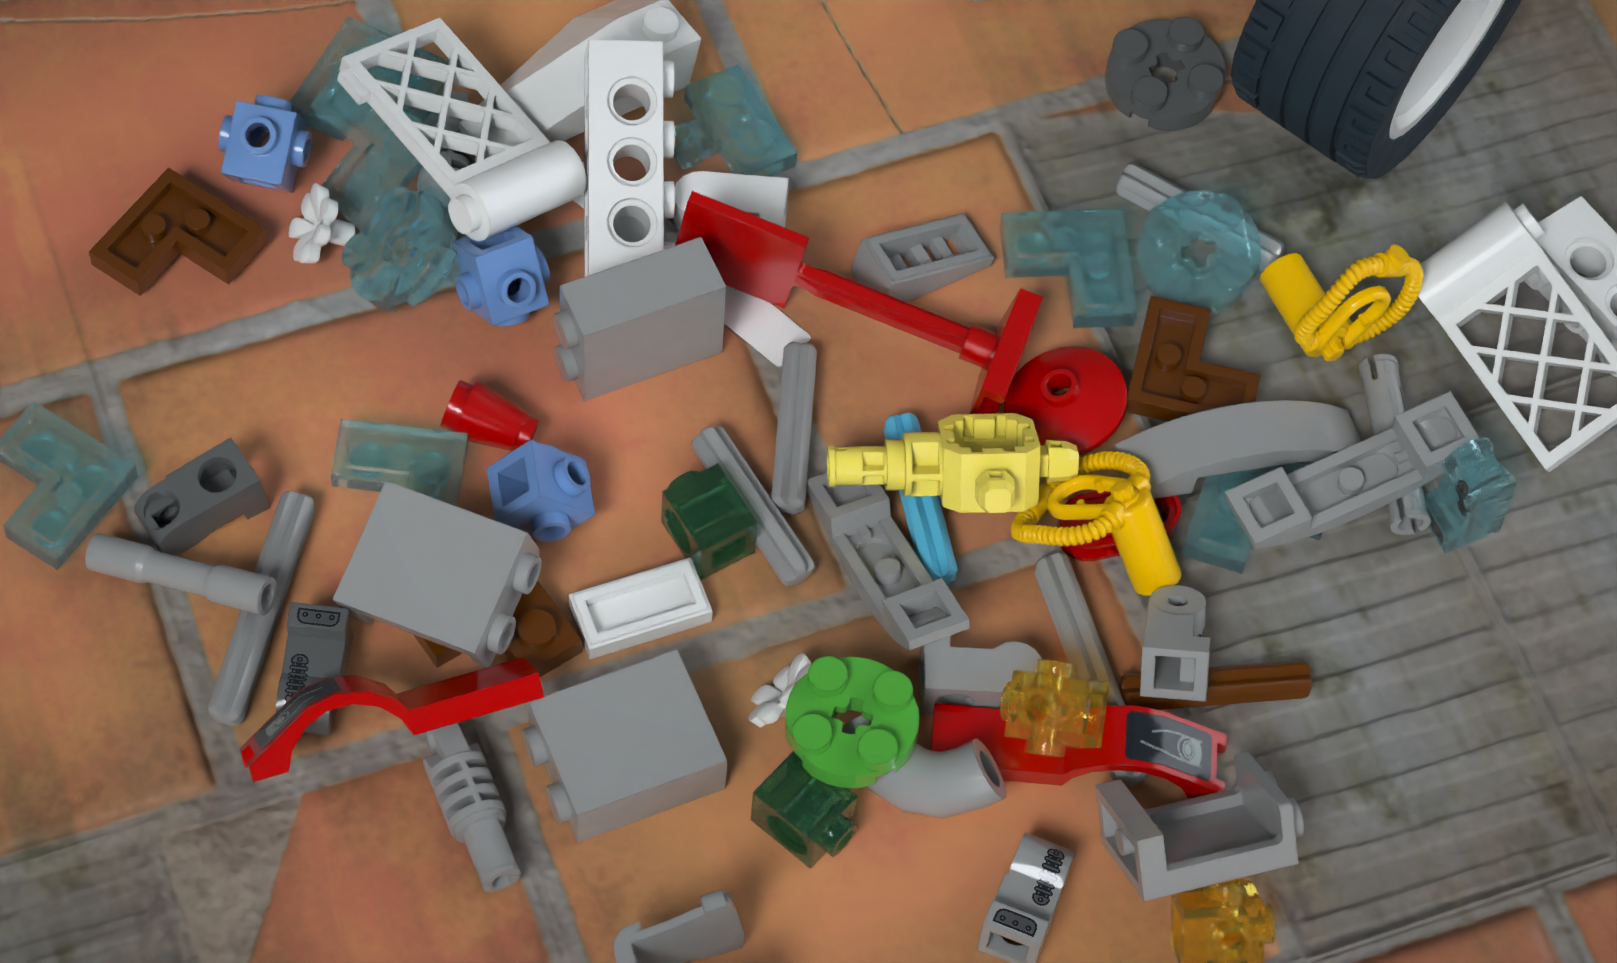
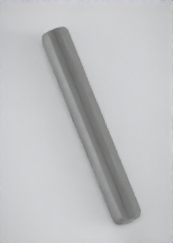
[207,490,315,726]
[1035,552,1147,787]

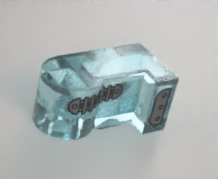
[1424,438,1517,554]

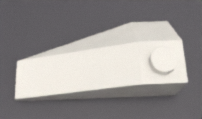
[459,0,701,159]

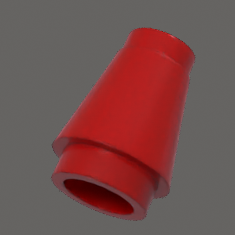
[440,380,540,451]

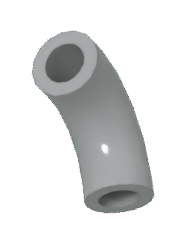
[842,715,1006,818]

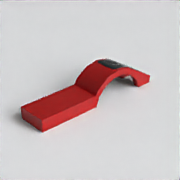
[239,657,544,782]
[930,703,1227,798]

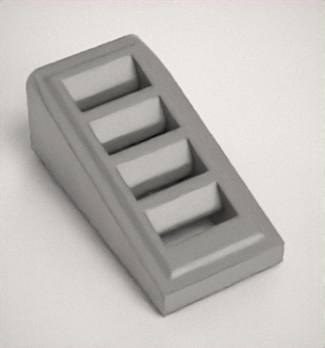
[851,213,994,302]

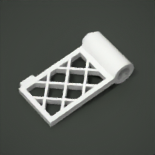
[337,18,587,242]
[1418,201,1617,472]

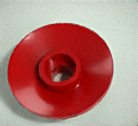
[1004,347,1128,456]

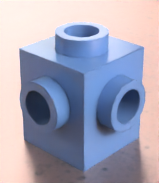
[219,95,312,193]
[452,226,550,327]
[486,440,595,543]

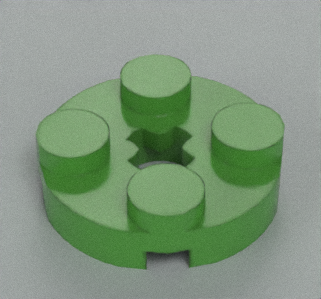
[785,656,919,788]

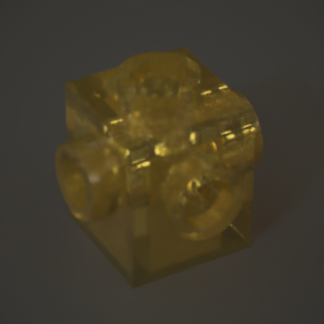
[1000,659,1110,757]
[1171,878,1275,963]

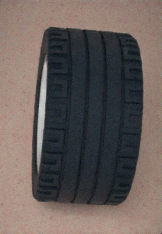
[1230,0,1522,179]

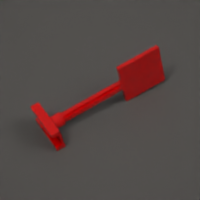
[675,191,1043,414]

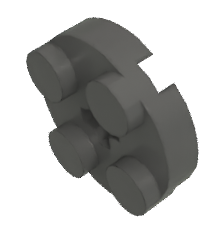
[1105,17,1226,131]

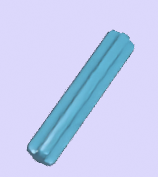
[884,412,958,585]

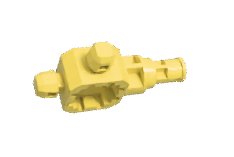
[826,413,1079,513]

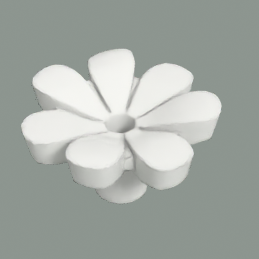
[288,183,355,264]
[748,653,812,728]

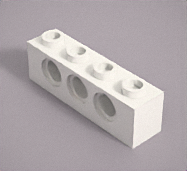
[584,39,675,277]
[1524,196,1617,377]

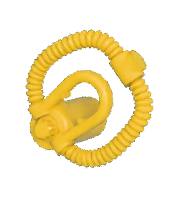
[1259,244,1424,362]
[1010,451,1182,596]

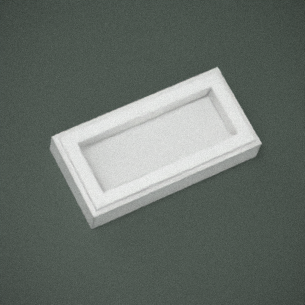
[568,557,713,659]

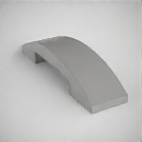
[1224,391,1482,549]
[1113,400,1361,499]
[806,473,970,650]

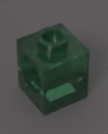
[661,463,757,581]
[750,751,858,869]

